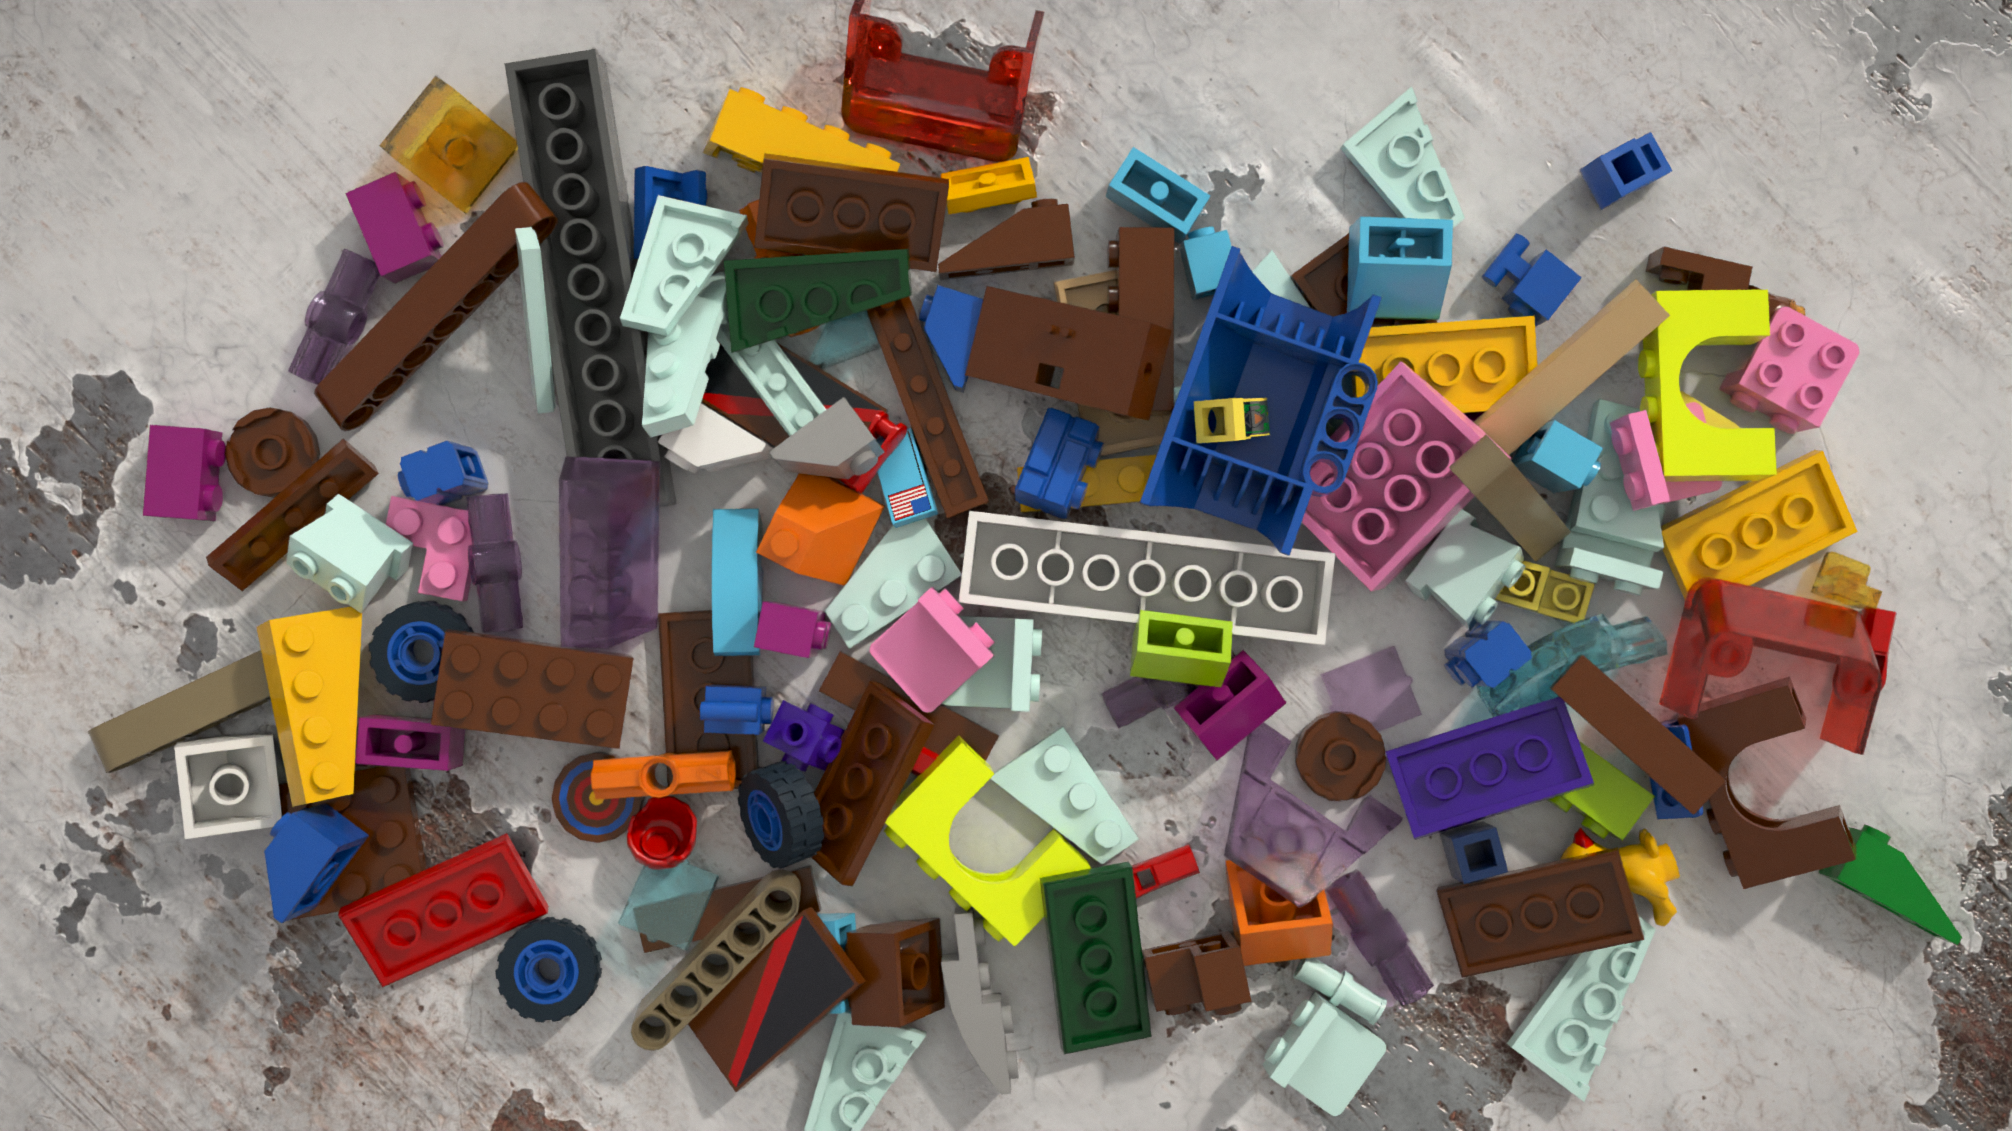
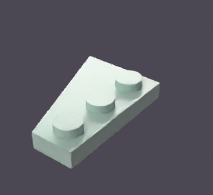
[1340,87,1465,228]
[620,195,749,336]
[1570,399,1664,552]
[825,518,962,649]
[990,726,1139,864]
[804,1009,927,1131]

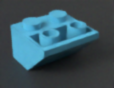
[1347,216,1453,320]

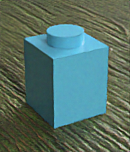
[1179,227,1232,300]

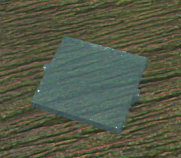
[618,859,719,951]

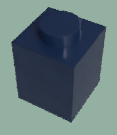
[1440,821,1508,884]

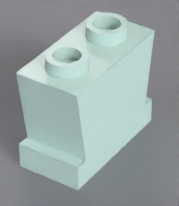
[286,494,413,613]
[1405,509,1525,631]

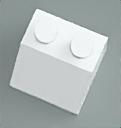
[658,404,774,474]
[174,734,282,839]

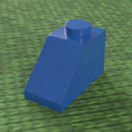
[919,285,983,393]

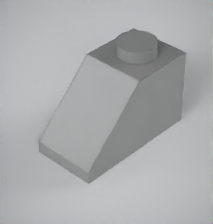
[769,397,885,479]

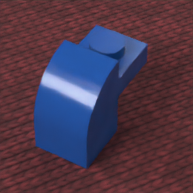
[1579,132,1672,210]

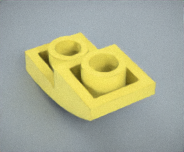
[1494,561,1595,626]

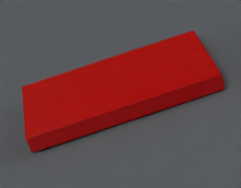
[338,833,549,988]

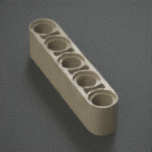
[1449,434,1571,562]
[88,650,271,773]
[631,869,801,1051]

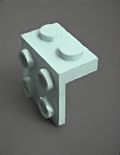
[1555,489,1665,596]
[942,616,1042,712]
[1263,991,1386,1116]

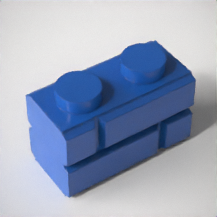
[1015,408,1104,519]
[398,441,489,505]
[1444,621,1532,688]

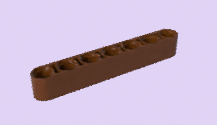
[314,182,558,431]

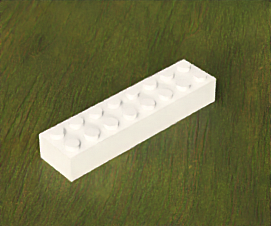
[959,511,1335,645]

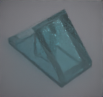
[809,310,880,370]

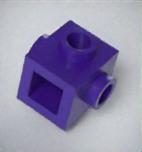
[763,700,845,772]

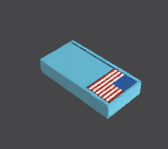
[876,428,938,528]

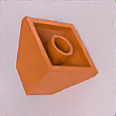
[756,473,885,586]

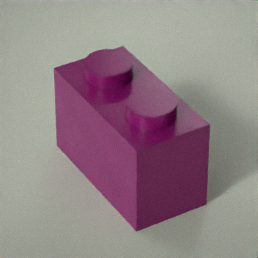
[345,172,444,284]
[143,425,226,521]
[754,601,832,658]
[1174,650,1286,761]
[355,714,466,771]

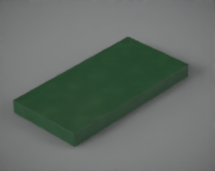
[1040,862,1152,1054]

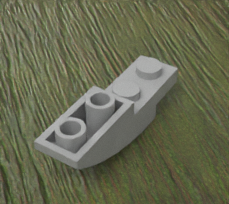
[941,907,1019,1095]

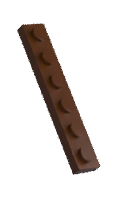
[866,297,989,519]

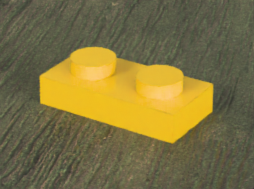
[941,157,1037,215]

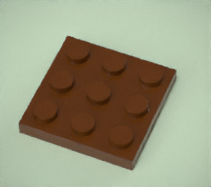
[278,766,427,920]

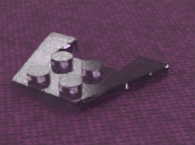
[1224,722,1403,908]

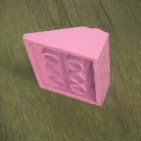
[1302,362,1512,592]

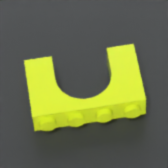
[1638,289,1777,482]
[883,735,1091,947]

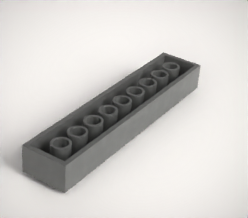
[504,49,676,518]

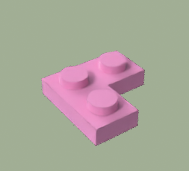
[386,496,484,601]

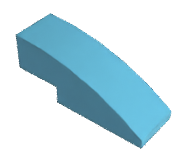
[712,508,763,656]

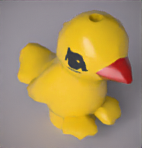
[1560,827,1680,927]

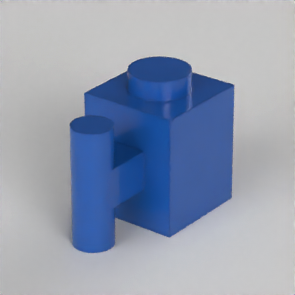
[1481,233,1582,326]
[700,684,774,735]

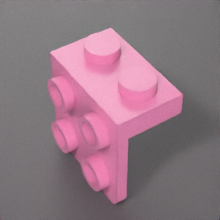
[1719,307,1859,434]
[1610,402,1722,511]
[870,587,995,713]

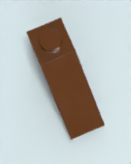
[938,198,1075,281]

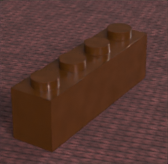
[1107,227,1174,415]

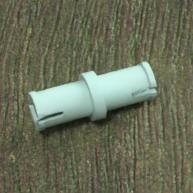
[1293,957,1387,1025]

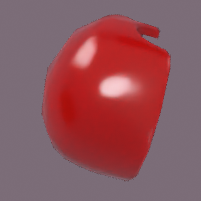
[627,796,697,870]

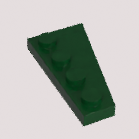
[724,249,912,353]

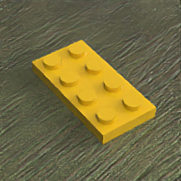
[1352,316,1538,413]
[1661,450,1858,612]

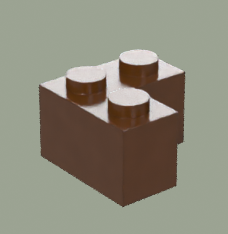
[1142,931,1252,1015]

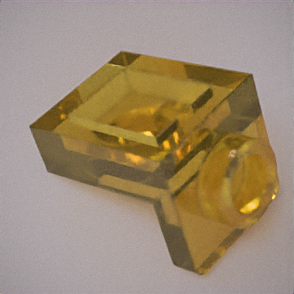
[1811,552,1883,609]

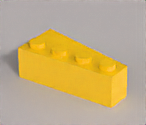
[703,87,900,173]
[256,606,362,807]

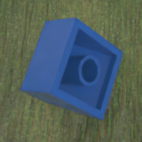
[264,803,369,924]

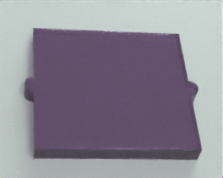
[1320,646,1422,732]

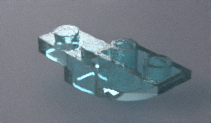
[1477,613,1668,717]

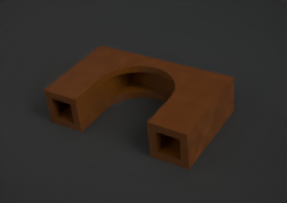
[1677,676,1857,889]

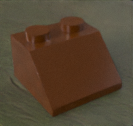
[845,918,945,1028]

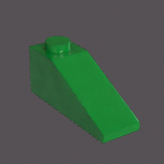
[1818,824,1962,945]

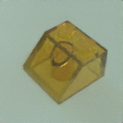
[379,75,518,214]

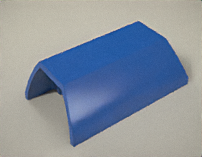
[1140,246,1382,556]

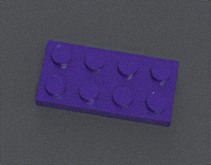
[1385,697,1594,840]

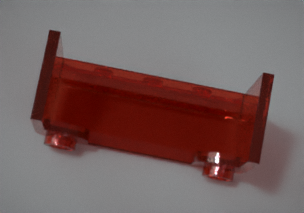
[841,0,1045,162]
[1659,577,1882,755]

